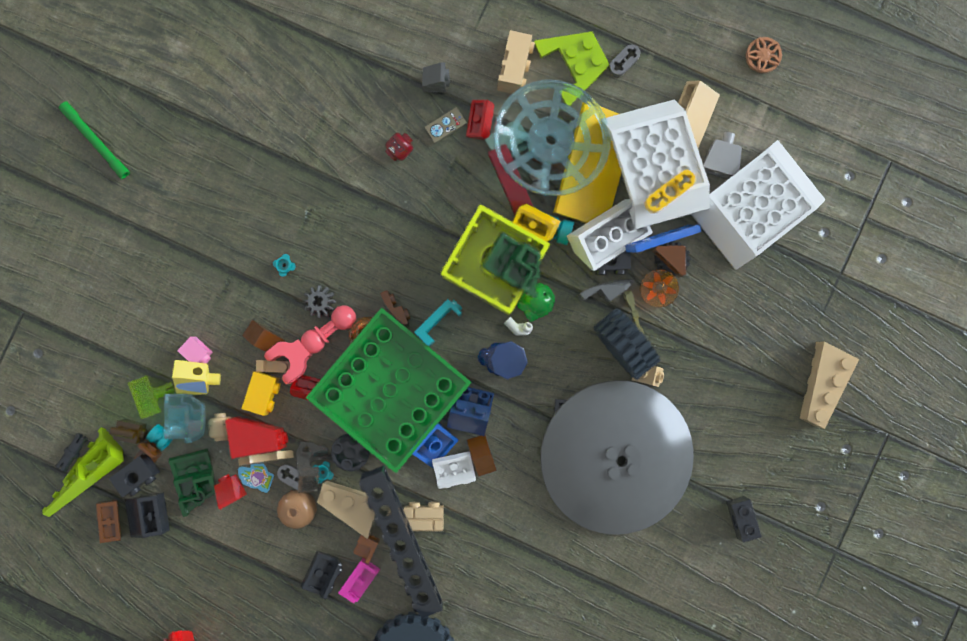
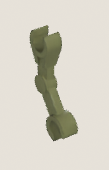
[623,290,645,335]

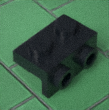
[301,550,342,600]

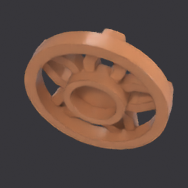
[746,37,782,73]

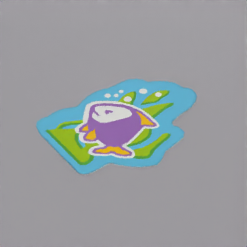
[238,464,274,493]

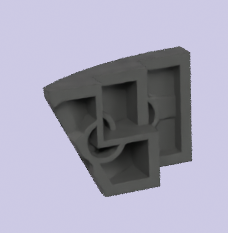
[577,279,635,302]

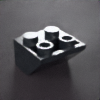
[125,492,170,538]

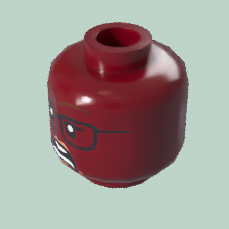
[385,133,413,161]

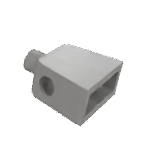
[702,132,742,179]

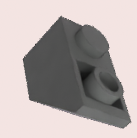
[422,62,450,93]

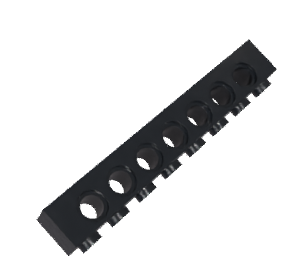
[359,465,443,619]

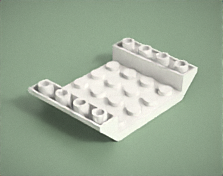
[601,99,710,230]
[691,140,825,270]

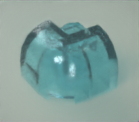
[164,394,205,443]

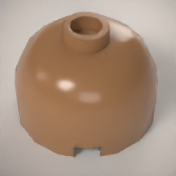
[277,490,317,529]

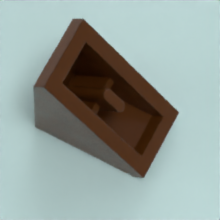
[652,246,686,278]
[242,320,285,352]
[467,435,497,476]

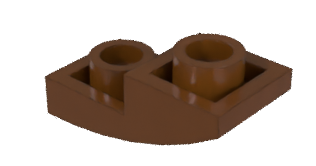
[380,290,411,325]

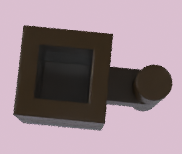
[109,419,148,444]

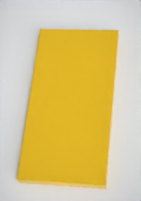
[553,101,621,224]

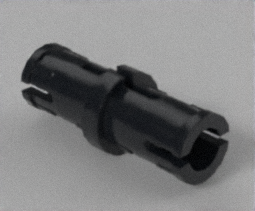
[55,433,88,472]

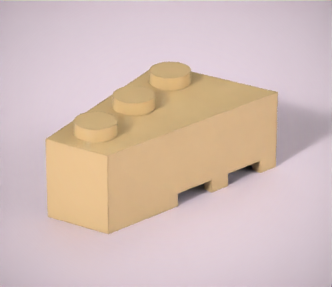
[498,30,535,96]
[317,481,375,538]

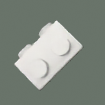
[432,451,476,489]

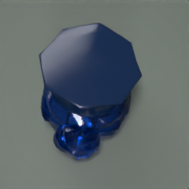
[478,341,527,379]

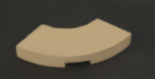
[238,450,294,466]

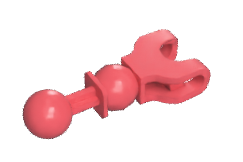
[264,305,356,385]

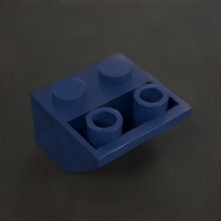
[447,387,494,436]

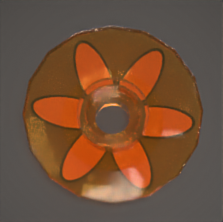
[640,270,679,307]

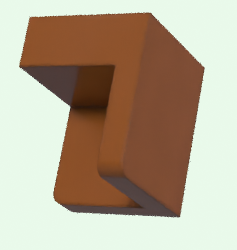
[353,535,380,564]

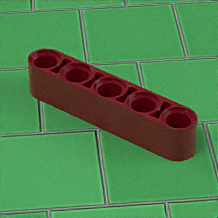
[488,144,533,216]

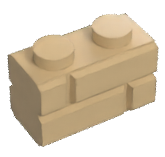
[404,502,444,531]

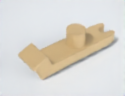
[256,360,290,373]

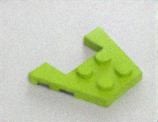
[534,32,610,108]

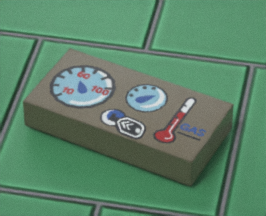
[425,107,467,144]

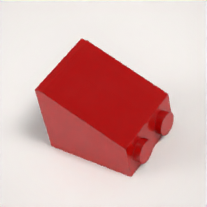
[225,416,288,459]

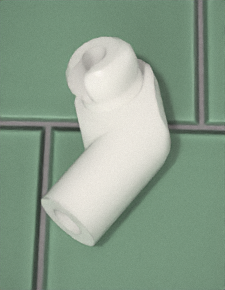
[504,317,533,336]

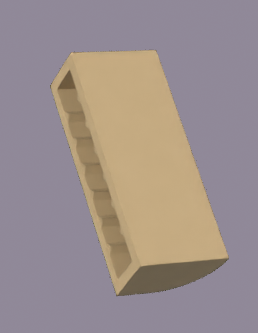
[678,81,720,148]

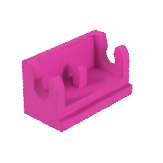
[338,558,380,603]

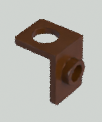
[134,441,163,463]

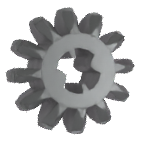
[303,285,336,318]

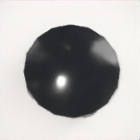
[331,434,370,471]

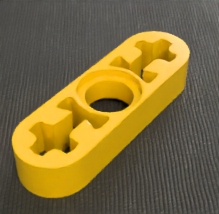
[645,170,696,213]

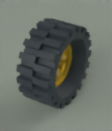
[593,308,660,380]

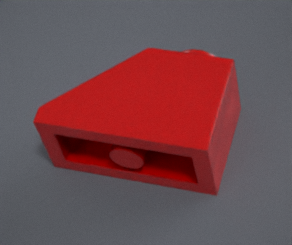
[214,474,247,509]

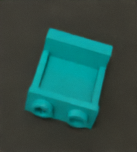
[415,299,463,346]

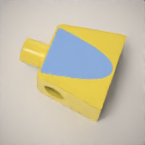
[172,360,221,396]

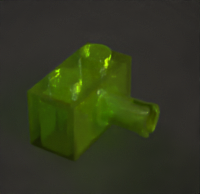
[127,376,176,419]

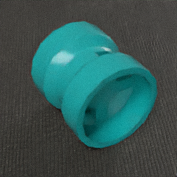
[146,424,174,451]

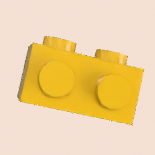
[513,204,561,242]
[242,371,281,416]

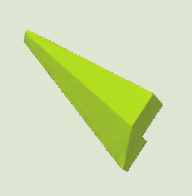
[42,427,124,517]

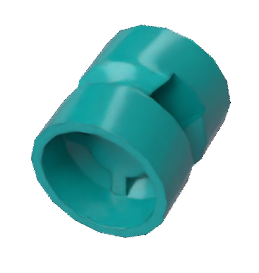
[548,214,574,246]

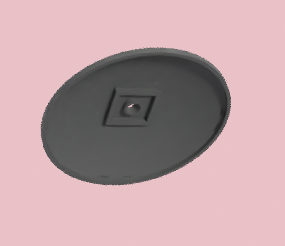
[540,380,694,535]

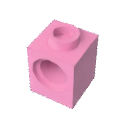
[178,336,213,364]

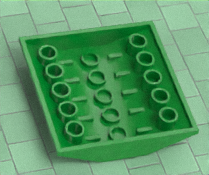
[306,308,472,473]

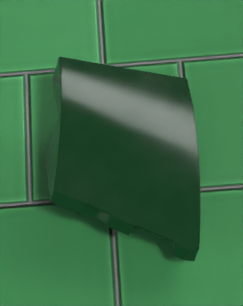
[480,232,541,298]
[168,448,216,517]

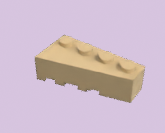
[800,342,859,429]

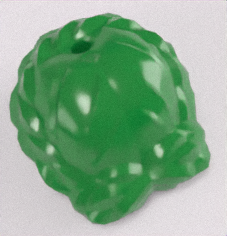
[516,283,555,322]

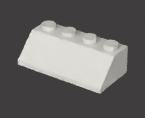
[567,199,653,271]

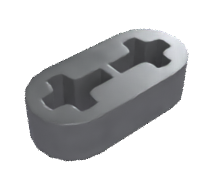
[609,45,640,77]
[277,464,313,492]

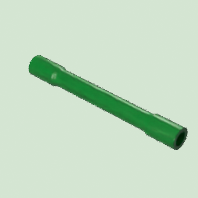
[58,101,130,179]

